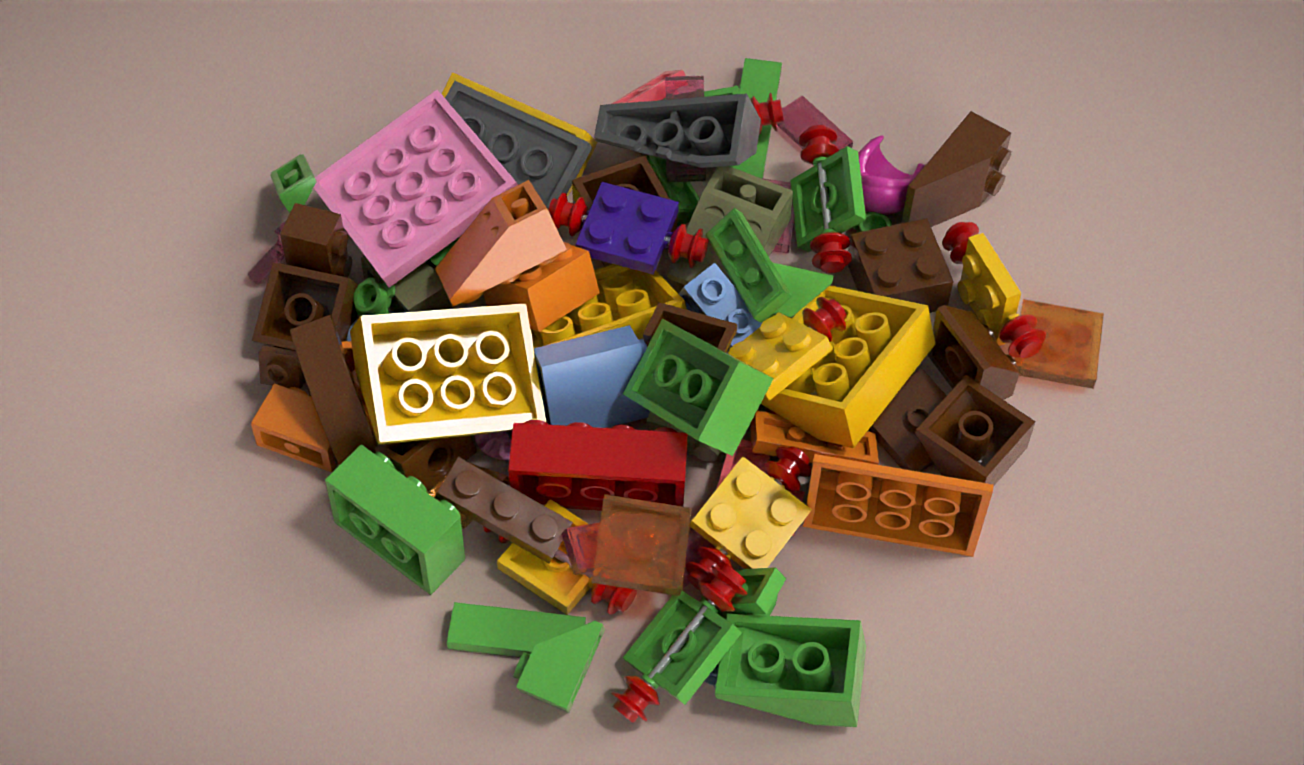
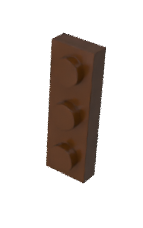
[435,457,573,563]

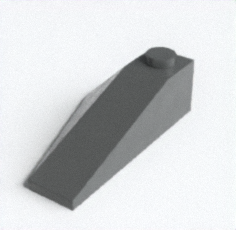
[594,93,761,168]

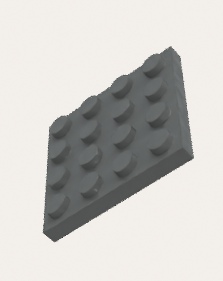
[445,81,592,209]

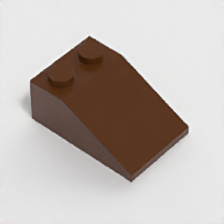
[901,111,1012,227]

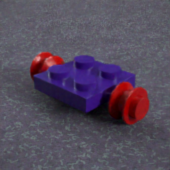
[548,182,709,274]

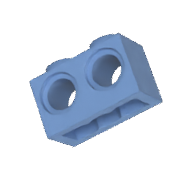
[679,263,763,353]

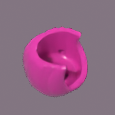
[858,135,925,215]

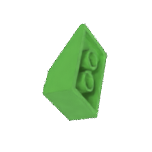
[623,319,774,456]
[715,614,866,727]

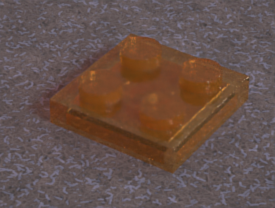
[1014,299,1104,389]
[591,494,692,596]

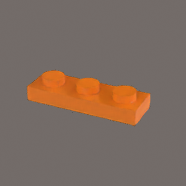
[750,411,879,465]

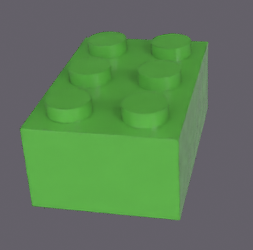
[325,444,466,595]

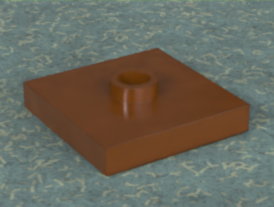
[869,368,947,472]

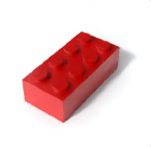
[508,420,688,516]

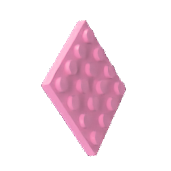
[313,90,518,288]

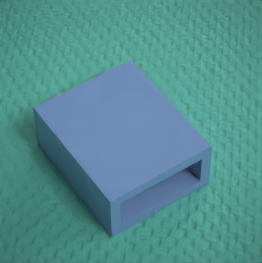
[534,325,650,428]

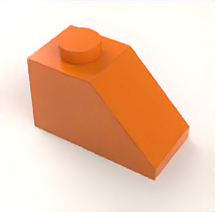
[251,383,336,473]

